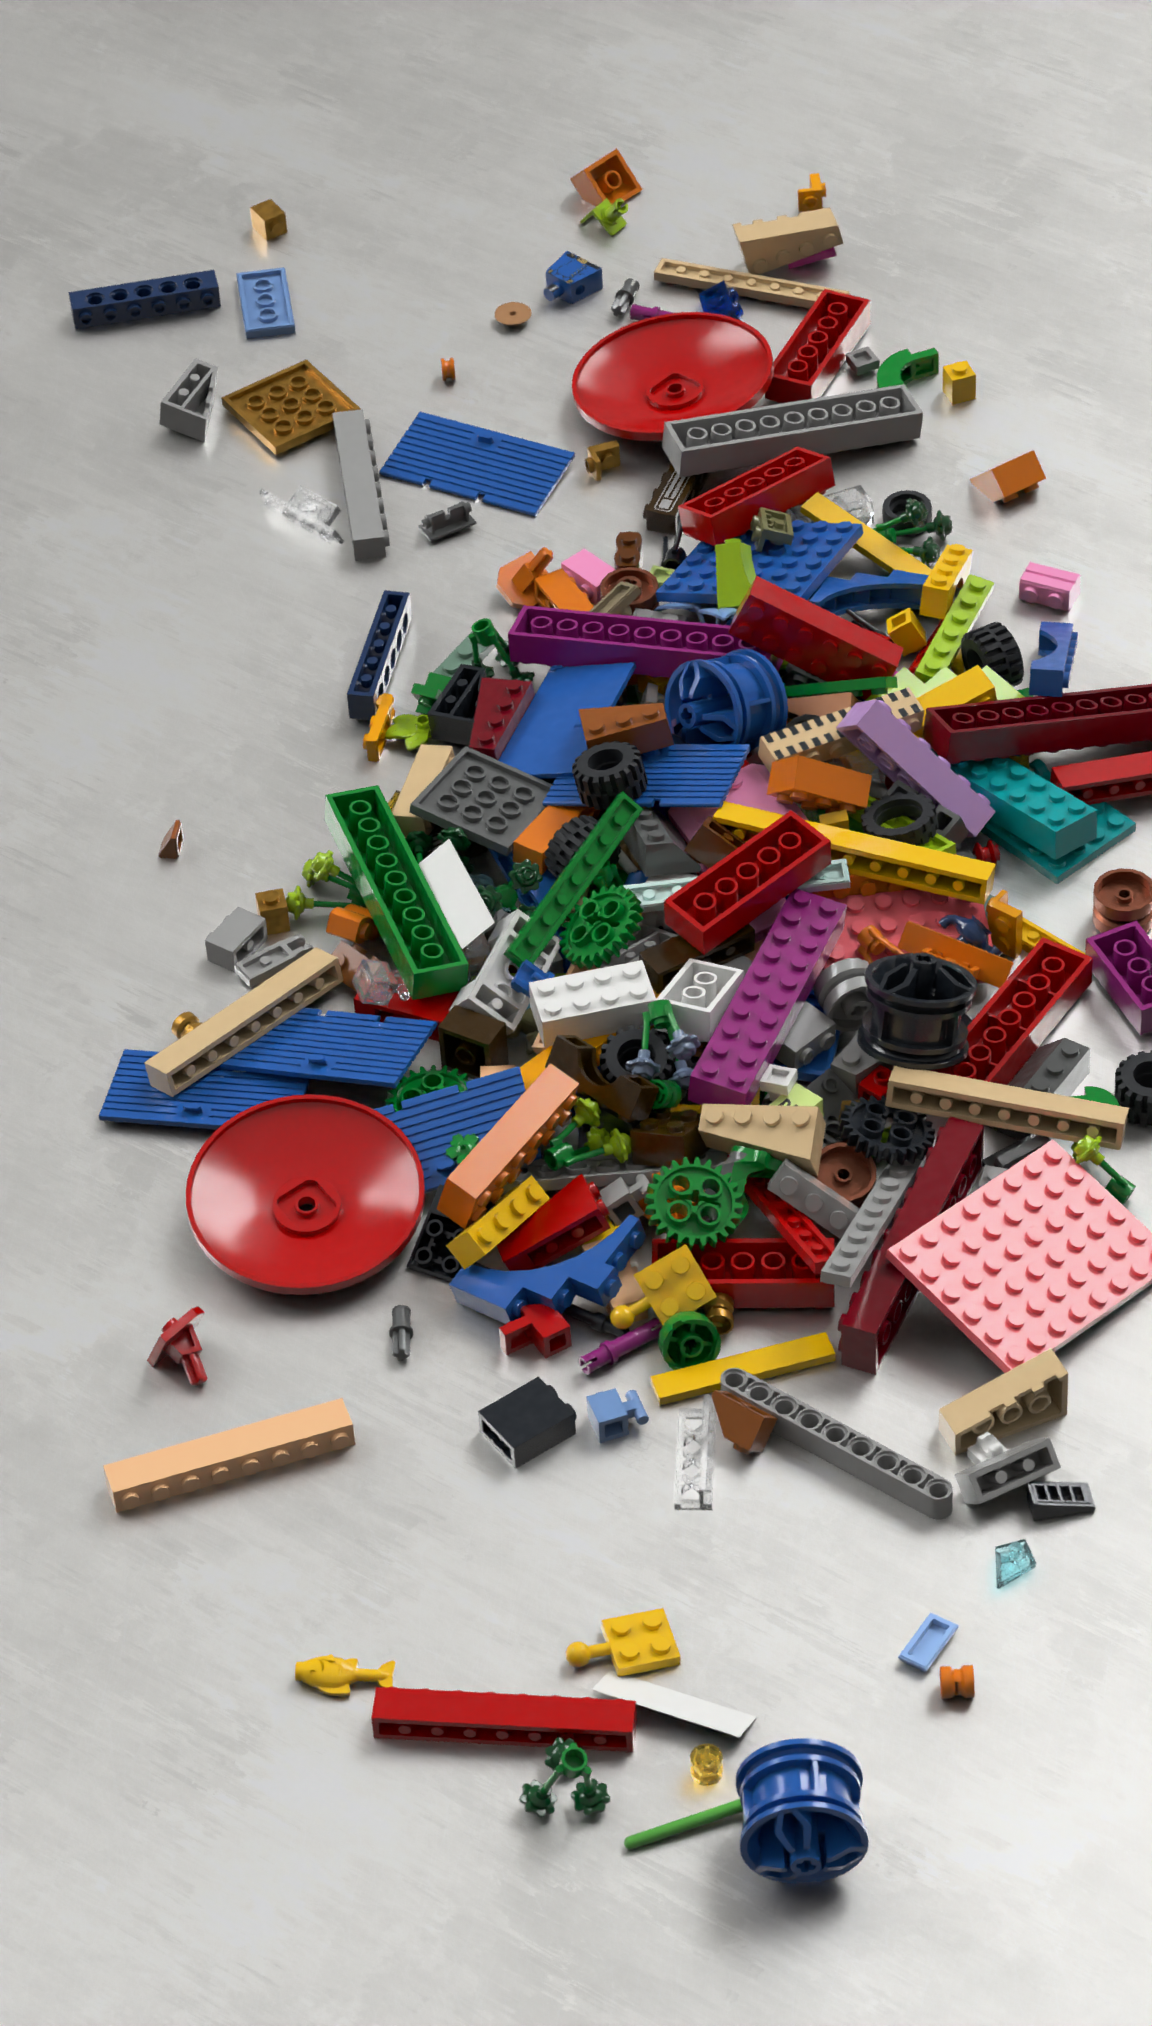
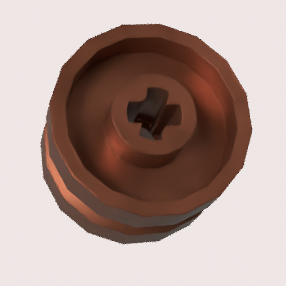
[600,567,659,615]
[1092,868,1152,933]
[812,1142,877,1208]

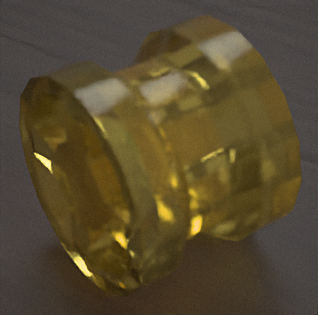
[690,1743,723,1786]

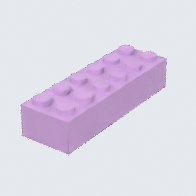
[836,700,996,838]

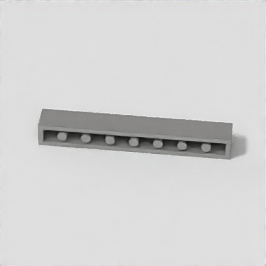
[333,409,390,561]

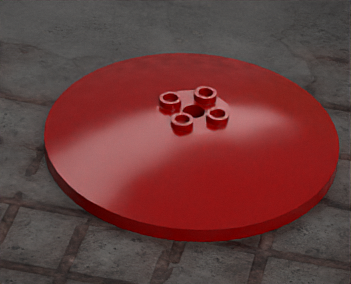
[572,312,774,441]
[186,1094,425,1295]

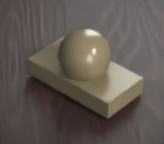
[589,581,641,616]

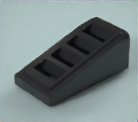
[1026,1481,1095,1520]

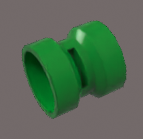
[650,1079,682,1109]

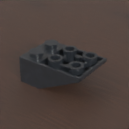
[406,1184,496,1282]

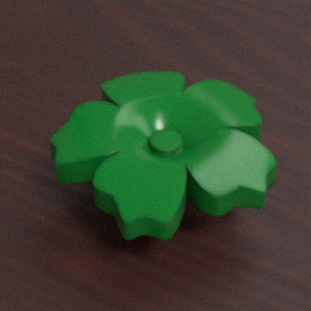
[446,1133,479,1165]

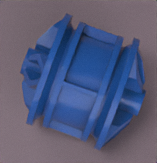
[665,649,788,751]
[736,1738,869,1883]

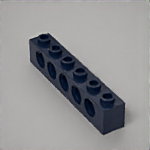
[68,270,221,329]
[347,590,412,720]

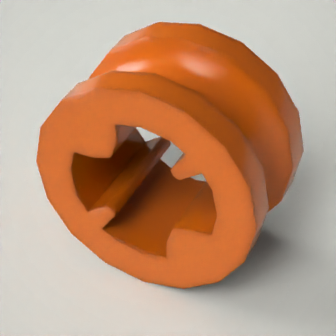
[441,357,456,381]

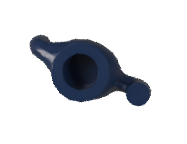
[938,914,1002,956]

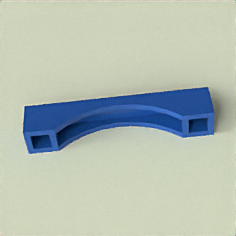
[1029,621,1078,697]

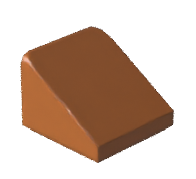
[158,820,184,859]

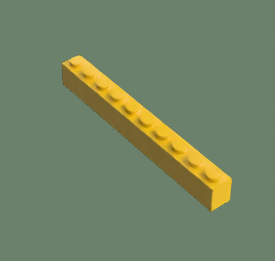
[713,801,996,905]

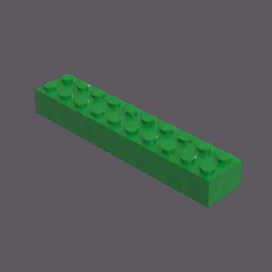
[324,785,469,1000]

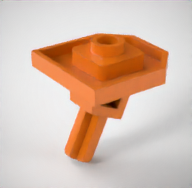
[496,547,553,609]

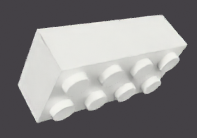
[529,960,656,1047]

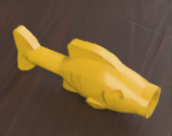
[295,1654,396,1696]

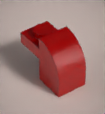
[499,1304,572,1359]

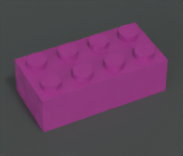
[1085,921,1152,1036]

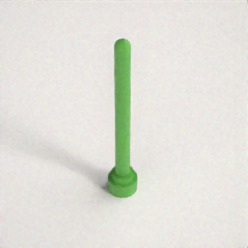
[624,1799,743,1849]

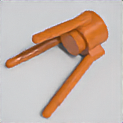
[857,925,905,964]

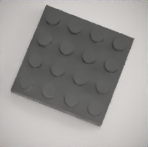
[409,746,552,856]

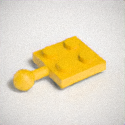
[610,1244,717,1329]
[565,1608,681,1677]

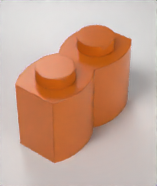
[326,904,381,944]

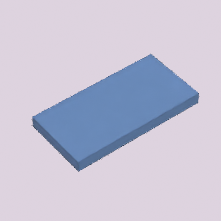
[236,267,296,339]

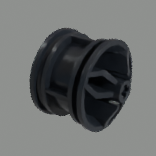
[857,953,977,1070]

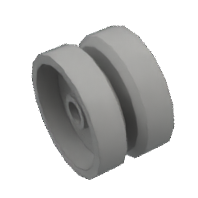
[813,958,873,1032]

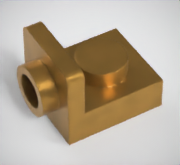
[585,440,621,481]

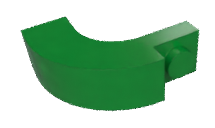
[877,348,939,389]

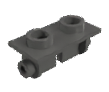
[418,501,476,542]

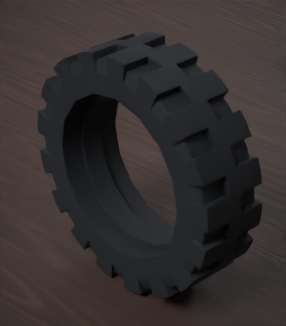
[861,792,939,846]

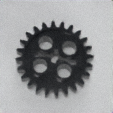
[838,1095,935,1165]

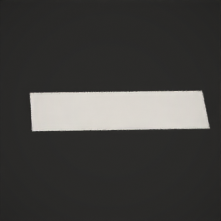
[418,839,495,949]
[591,1670,757,1737]

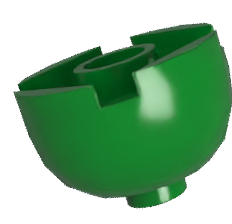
[658,1311,721,1370]

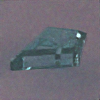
[995,1539,1036,1589]

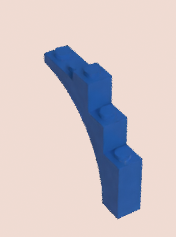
[809,570,954,616]
[449,1215,647,1324]

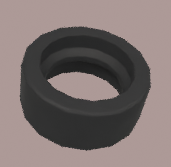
[882,490,932,537]

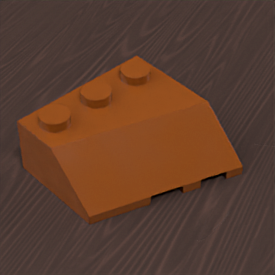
[578,703,674,754]

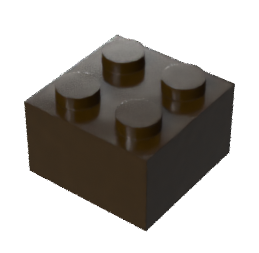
[438,1005,509,1079]
[630,1108,711,1168]

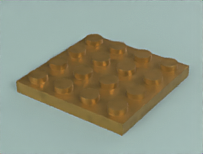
[221,359,361,455]

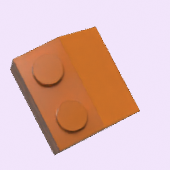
[570,148,643,206]
[970,450,1046,503]

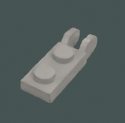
[234,934,314,988]

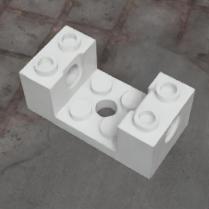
[449,909,561,1035]

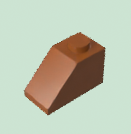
[712,1390,778,1455]

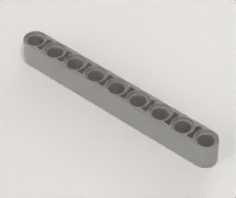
[720,1368,953,1520]

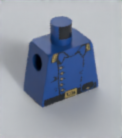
[543,251,603,304]

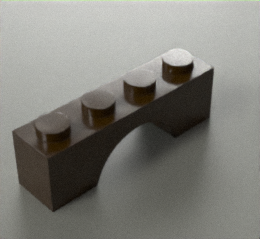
[545,1035,660,1123]

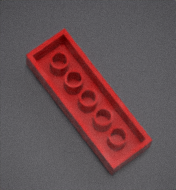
[765,289,871,403]
[678,446,836,546]
[728,576,904,700]
[664,810,831,955]
[651,1238,835,1308]

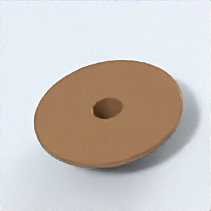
[494,302,531,326]

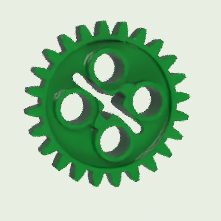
[559,884,644,970]
[385,1065,470,1112]
[644,1157,743,1252]

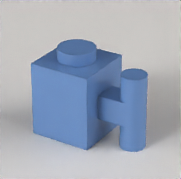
[586,1388,649,1443]

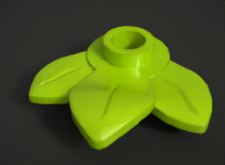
[385,714,431,751]

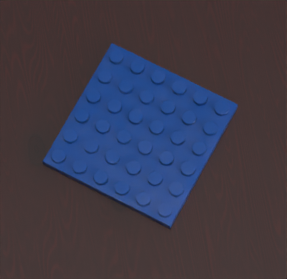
[655,520,864,604]

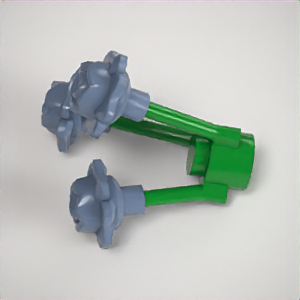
[625,999,701,1090]

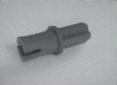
[611,278,640,316]
[389,1305,413,1361]

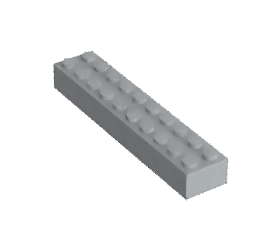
[662,384,923,477]

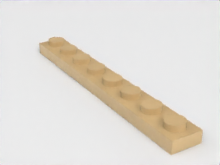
[654,258,849,309]

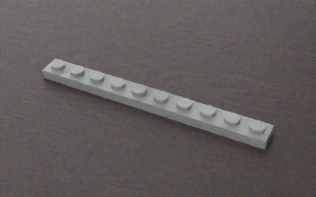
[820,1155,926,1288]

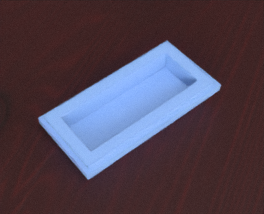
[898,1612,959,1672]

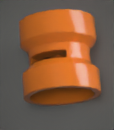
[940,1665,975,1699]

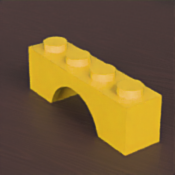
[919,544,973,619]
[446,1175,550,1270]

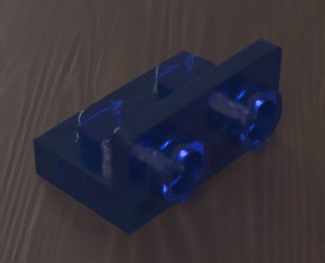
[698,280,744,321]

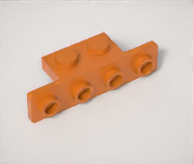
[898,921,1013,988]

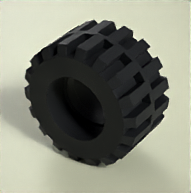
[961,622,1024,687]
[572,741,648,810]
[545,815,621,889]
[600,1025,674,1093]
[1114,1050,1152,1127]

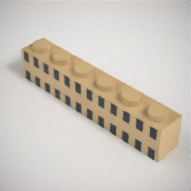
[758,687,924,773]

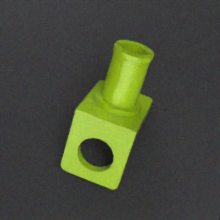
[580,198,628,236]

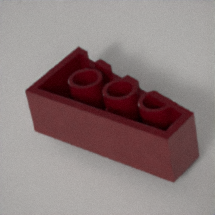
[469,677,535,760]

